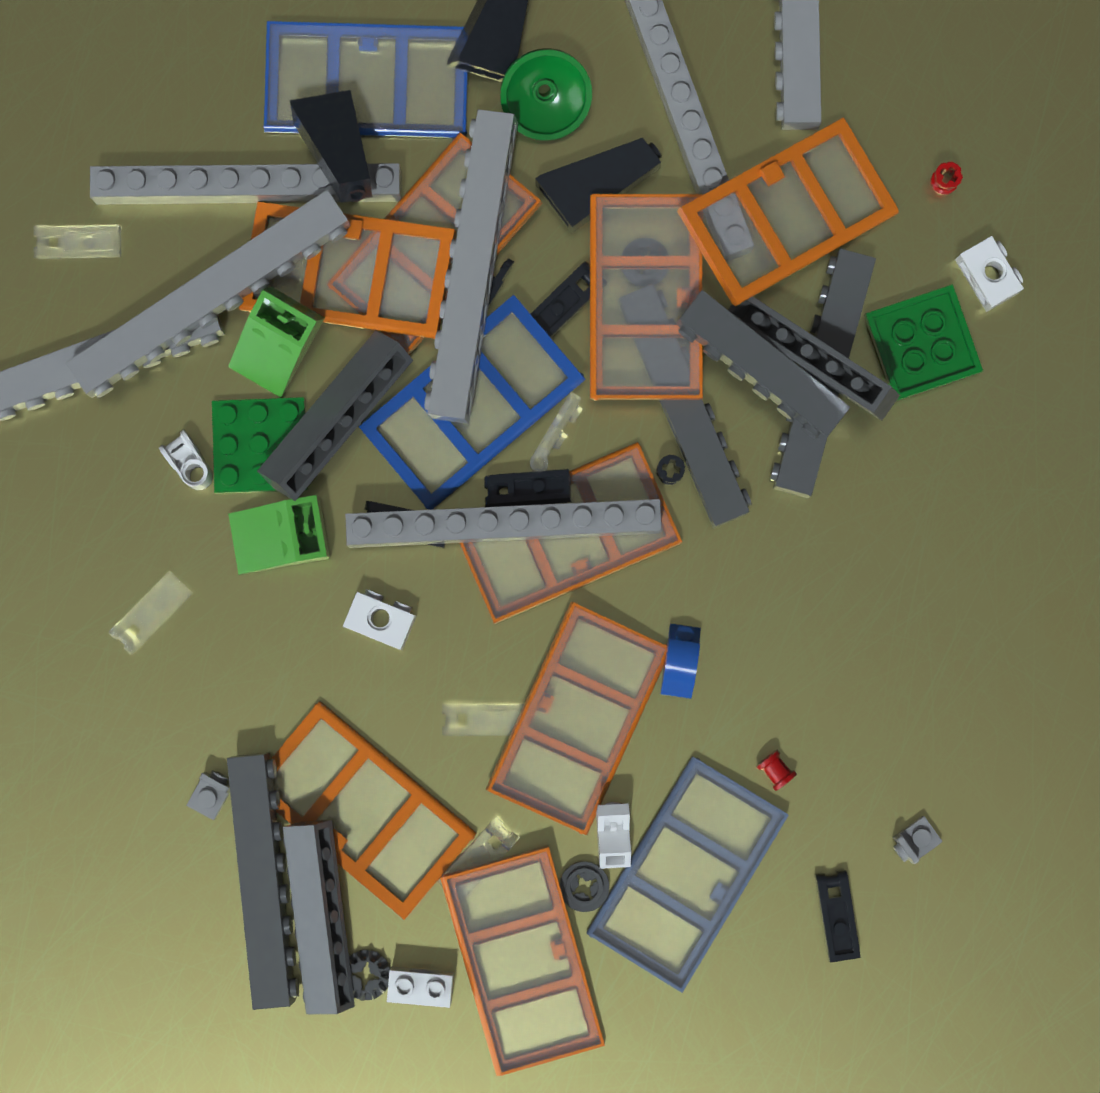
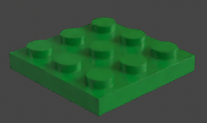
[864,284,983,401]
[212,397,308,494]

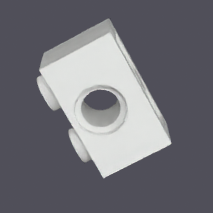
[955,236,1024,312]
[343,589,417,651]
[387,966,454,1008]

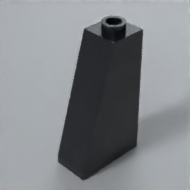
[446,0,528,82]
[289,90,372,203]
[535,138,662,233]

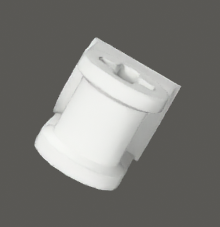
[158,430,213,490]

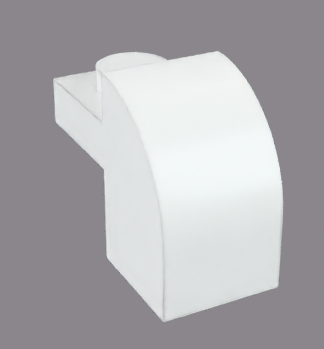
[596,802,631,869]

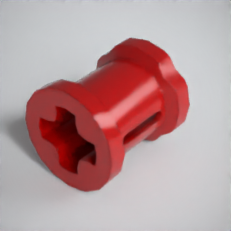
[931,162,963,195]
[756,749,797,791]

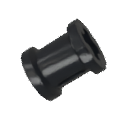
[656,455,685,485]

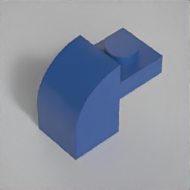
[661,623,701,699]

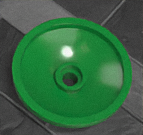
[500,48,592,140]

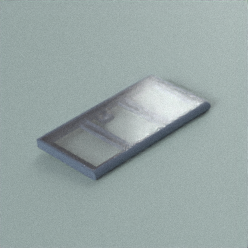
[586,756,789,993]

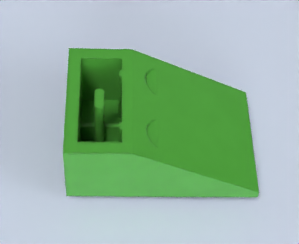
[228,287,325,398]
[228,495,330,575]

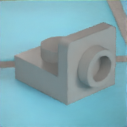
[186,770,230,820]
[893,816,943,864]

